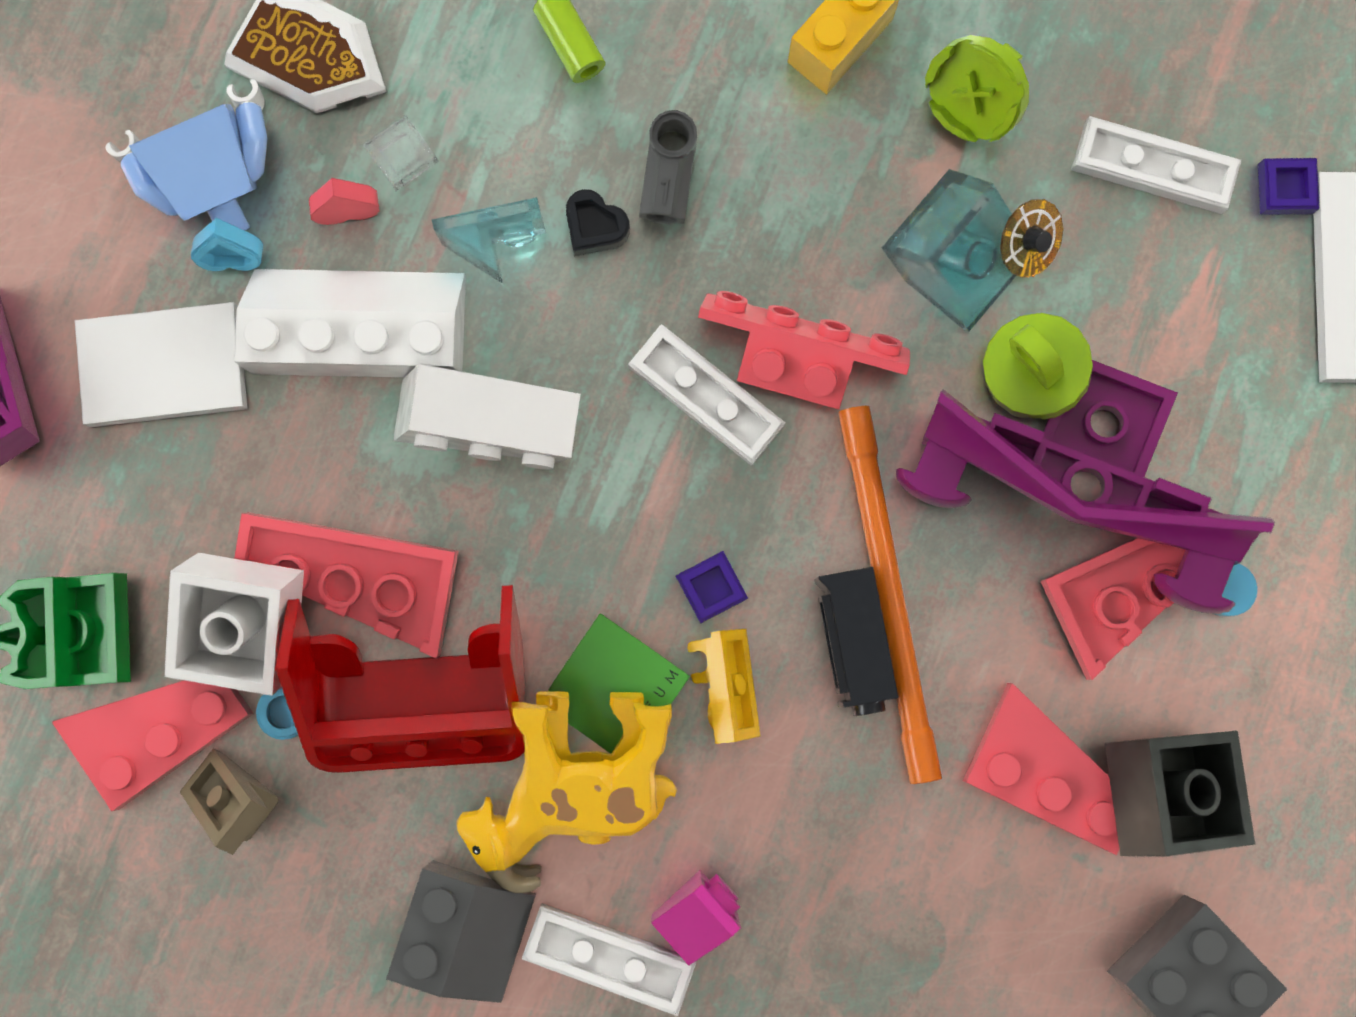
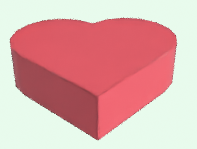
[309,178,379,225]

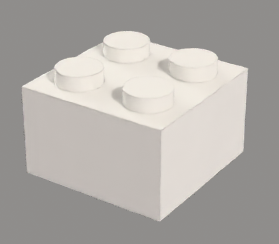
[164,552,304,696]

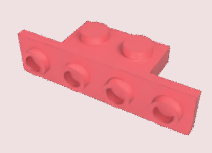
[698,291,910,409]

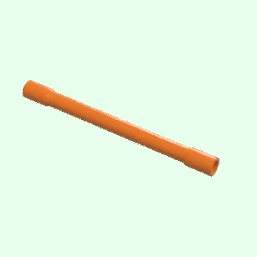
[838,405,942,784]

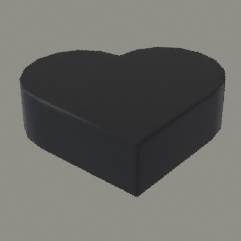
[566,189,630,256]

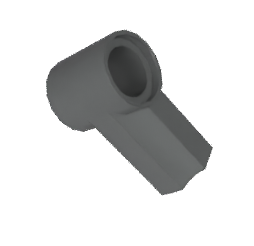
[639,110,697,225]

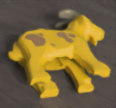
[456,691,677,894]

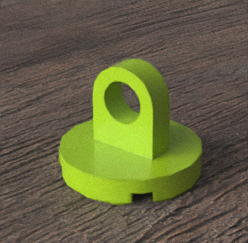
[925,35,1029,142]
[983,313,1093,420]

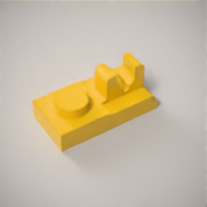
[687,629,761,744]

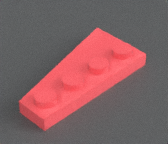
[234,512,459,659]

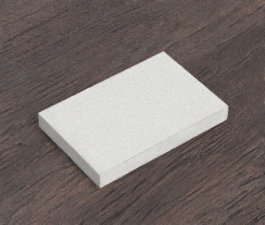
[75,302,248,427]

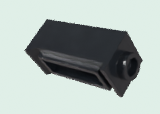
[814,567,898,716]

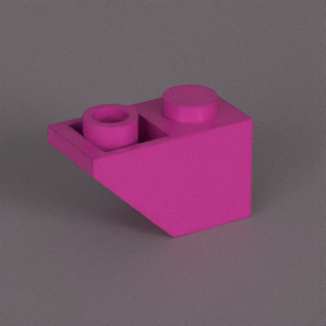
[651,870,741,966]

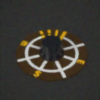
[1000,199,1064,278]

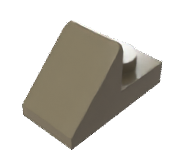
[180,748,279,855]

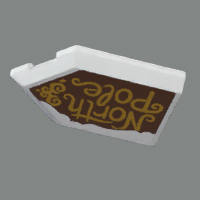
[224,0,387,114]

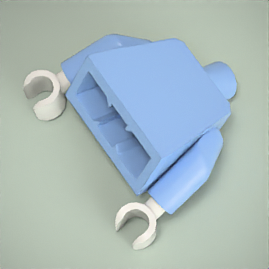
[106,79,268,230]

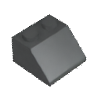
[386,860,536,1003]

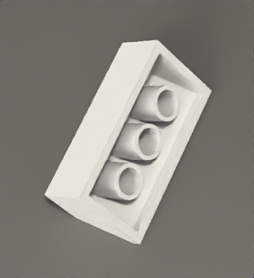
[234,269,466,378]

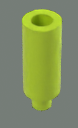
[533,0,606,83]

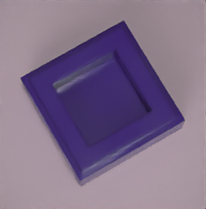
[1258,158,1319,215]
[675,551,748,624]

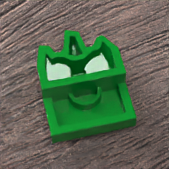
[0,573,131,689]

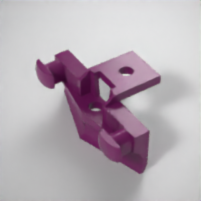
[896,360,1275,614]

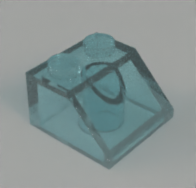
[882,169,1034,331]

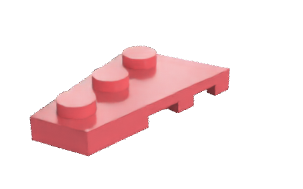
[1040,538,1185,680]
[52,680,254,811]
[963,683,1119,855]

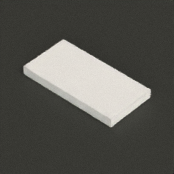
[1313,172,1356,383]

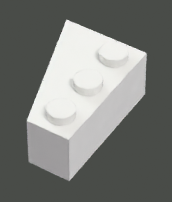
[393,364,580,470]

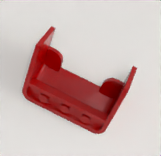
[275,585,526,773]

